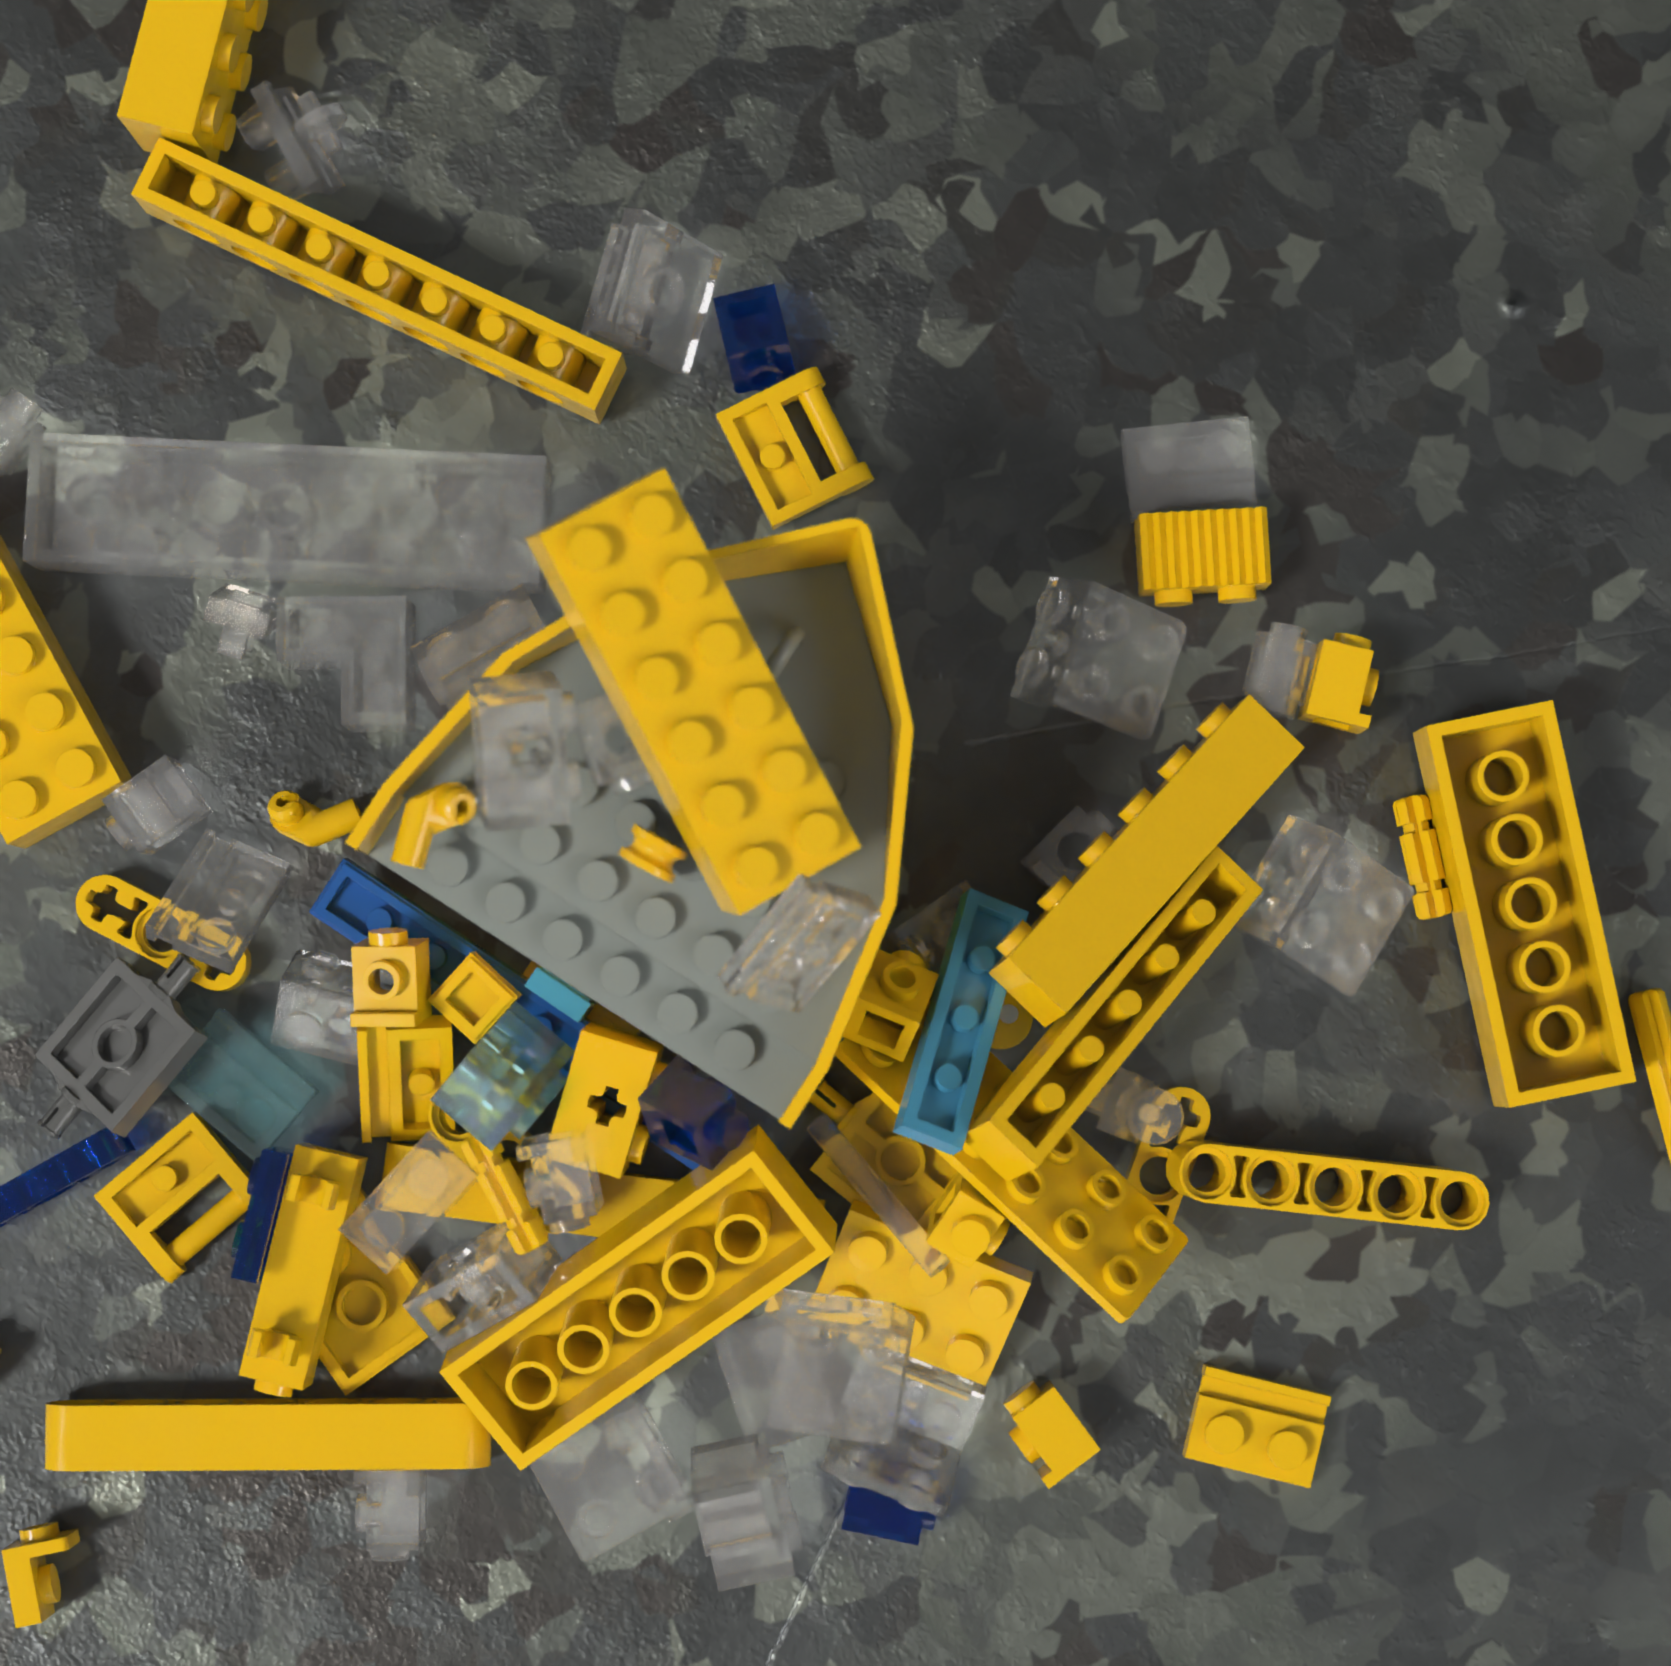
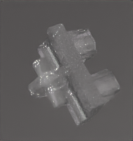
[236,81,348,200]
[1084,1067,1184,1145]

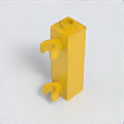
[239,1143,368,1397]

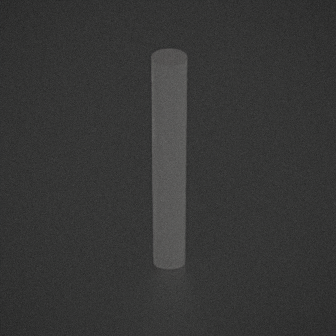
[806,1114,950,1277]

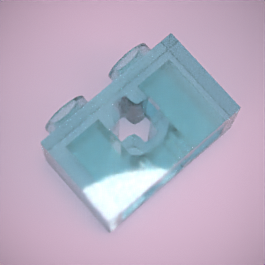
[430,1001,575,1151]

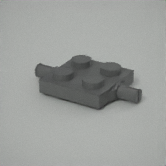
[34,952,208,1139]

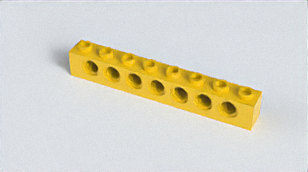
[131,137,627,425]

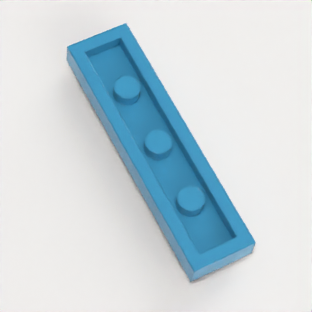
[893,888,1029,1155]

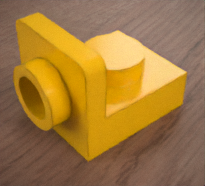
[1,1521,80,1628]

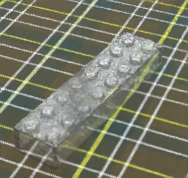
[22,432,552,594]

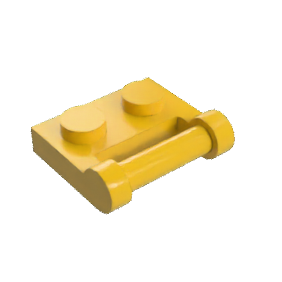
[716,366,874,530]
[94,1112,270,1283]

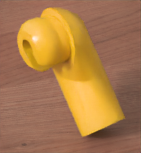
[390,782,477,869]
[267,790,362,847]

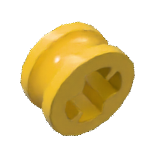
[618,823,689,883]

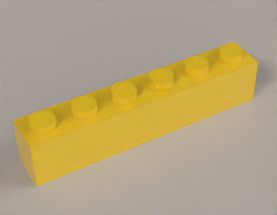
[988,694,1305,1027]
[965,846,1263,1182]

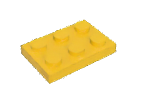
[805,1199,1033,1390]

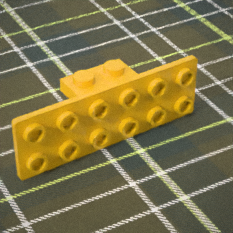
[834,996,1188,1323]

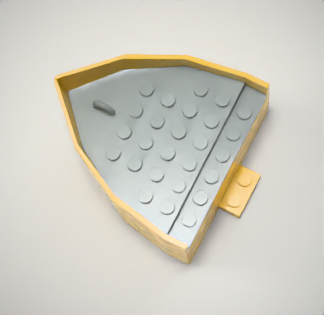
[345,518,913,1129]

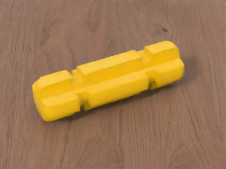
[1393,794,1452,920]
[461,1128,548,1255]

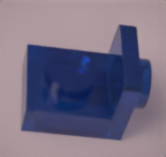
[713,284,795,394]

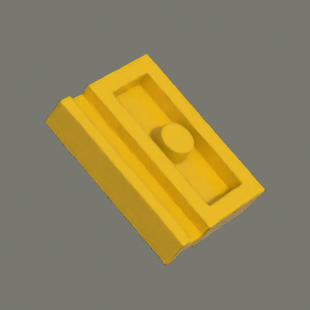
[357,1015,455,1143]
[1182,1364,1331,1488]

